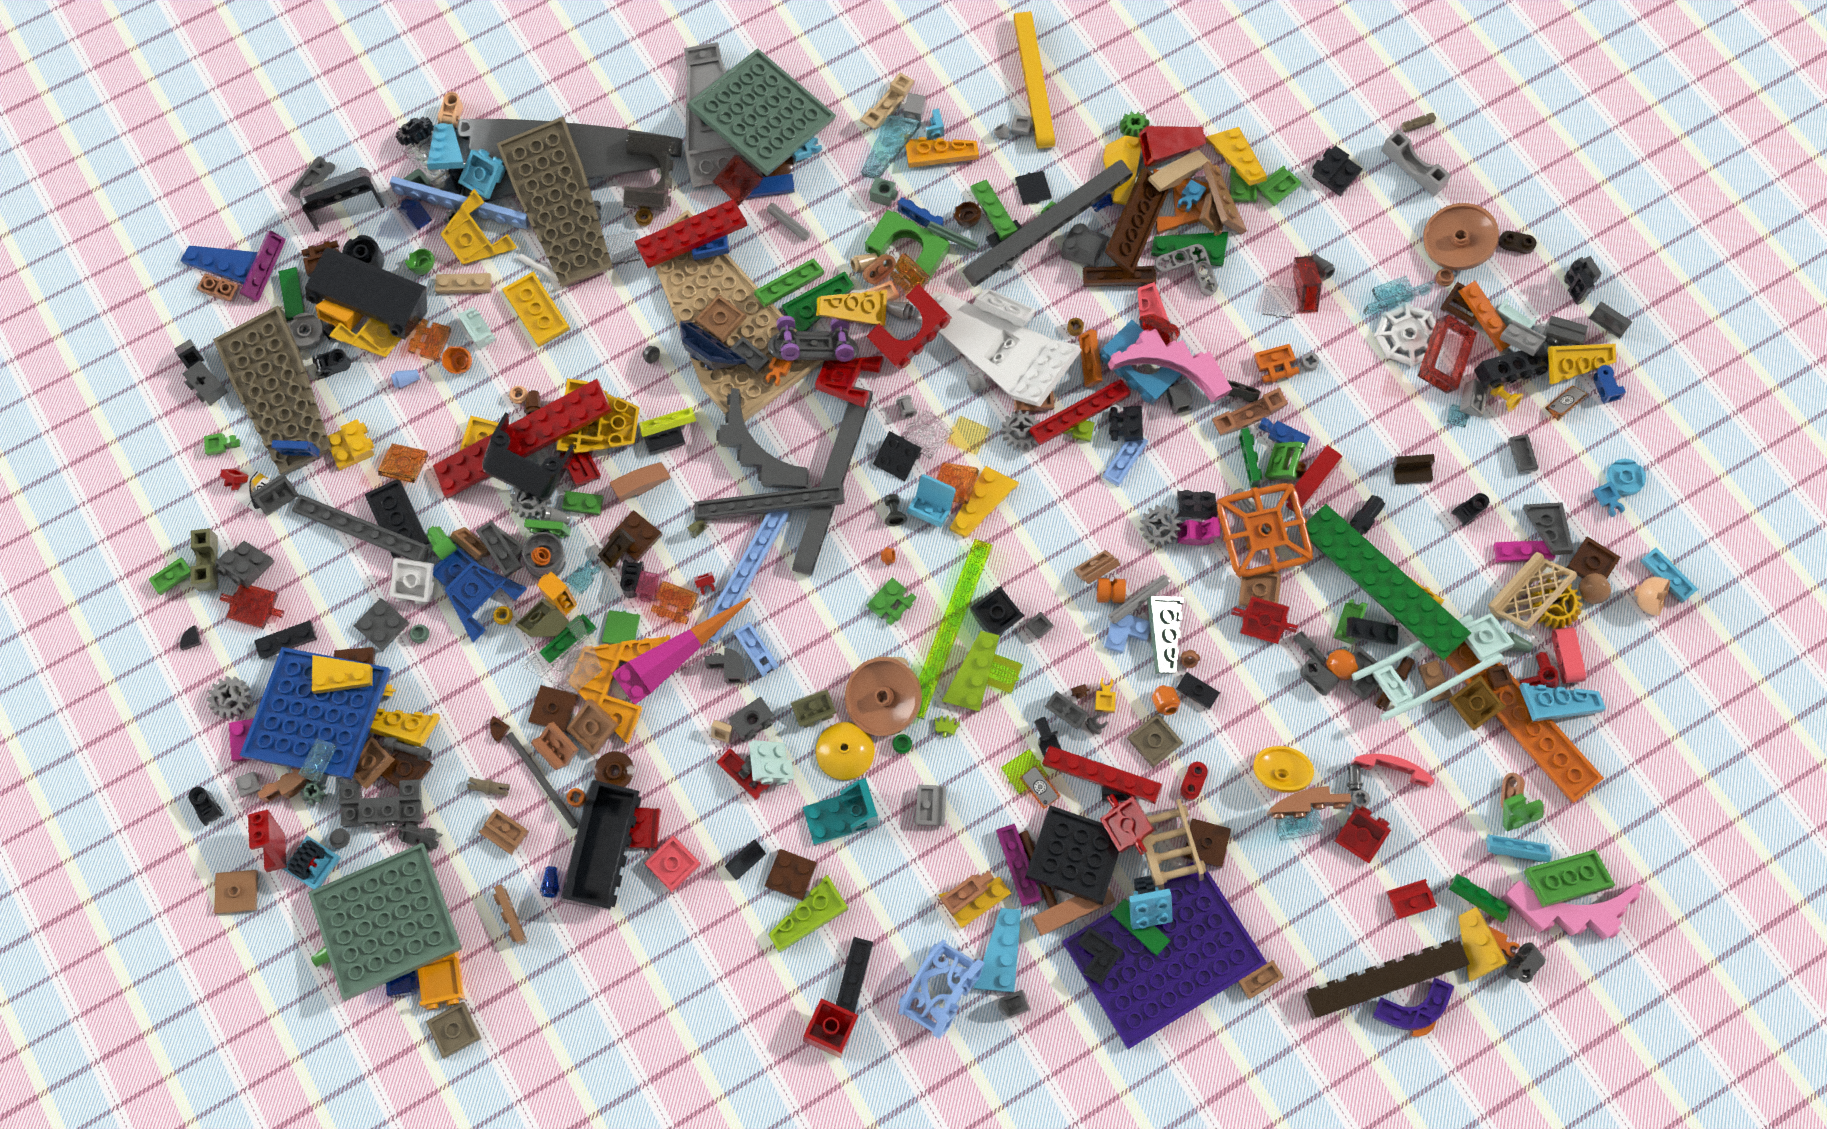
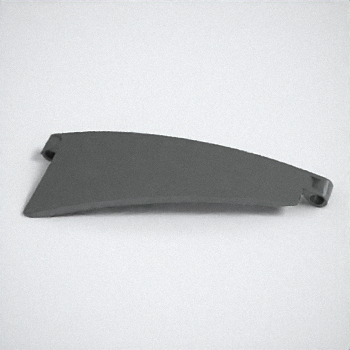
[456,119,683,202]

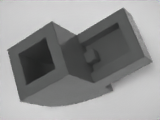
[705,648,745,683]

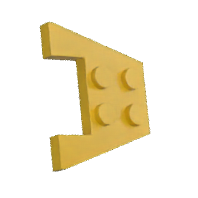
[440,189,517,265]
[329,318,401,358]

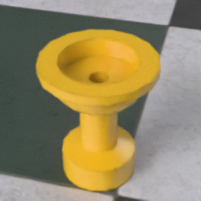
[1490,384,1524,412]

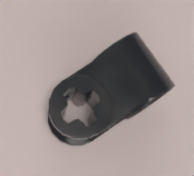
[312,349,351,378]
[1451,493,1490,528]
[620,560,644,598]
[188,787,224,826]

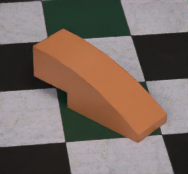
[609,462,671,503]

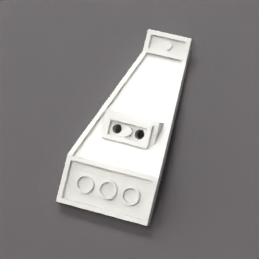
[915,291,1082,407]

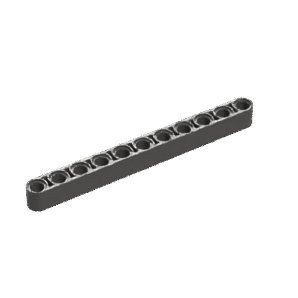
[962,160,1133,287]
[792,387,873,576]

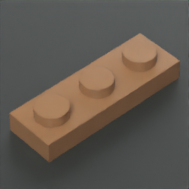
[493,884,528,946]

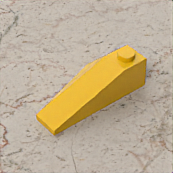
[1103,135,1141,205]

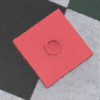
[644,835,701,892]

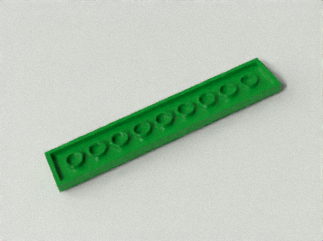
[1299,504,1471,661]

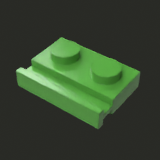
[1257,165,1302,206]
[1230,167,1257,203]

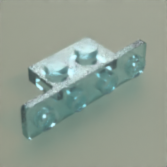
[1363,275,1435,315]

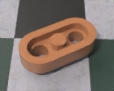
[863,254,896,284]
[1500,772,1525,809]

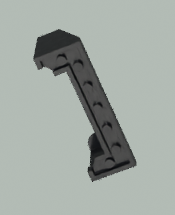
[305,247,427,340]

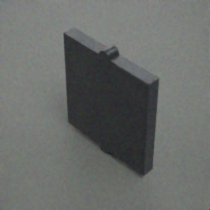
[1015,171,1052,205]

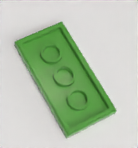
[1523,849,1615,908]

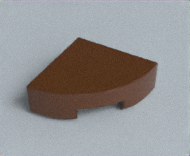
[490,716,511,743]

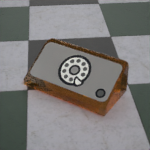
[1545,385,1588,421]
[1019,765,1061,809]

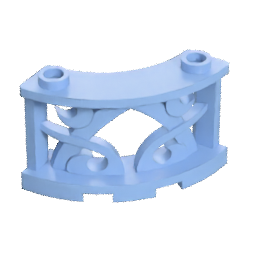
[898,939,985,1039]

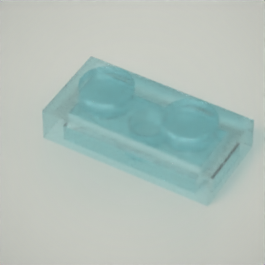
[298,738,337,783]

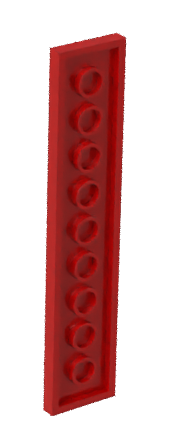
[433,379,613,499]

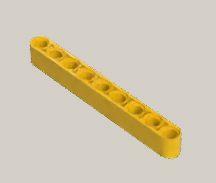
[1013,11,1055,149]

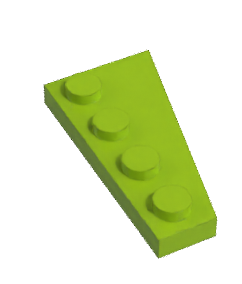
[942,631,1000,711]
[768,875,849,953]

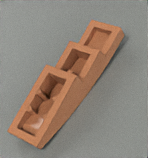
[1032,887,1116,936]

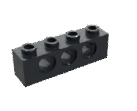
[1474,344,1549,389]

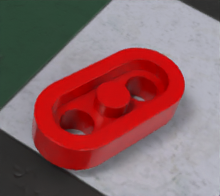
[1180,761,1208,801]

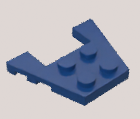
[444,562,527,643]

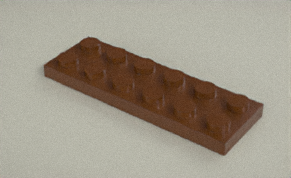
[1105,167,1169,275]

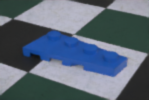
[181,245,258,285]

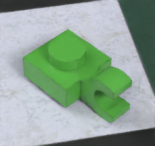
[204,433,240,456]

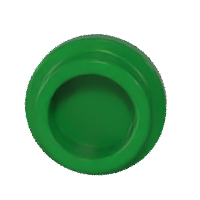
[893,734,912,754]

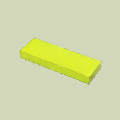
[639,407,696,437]

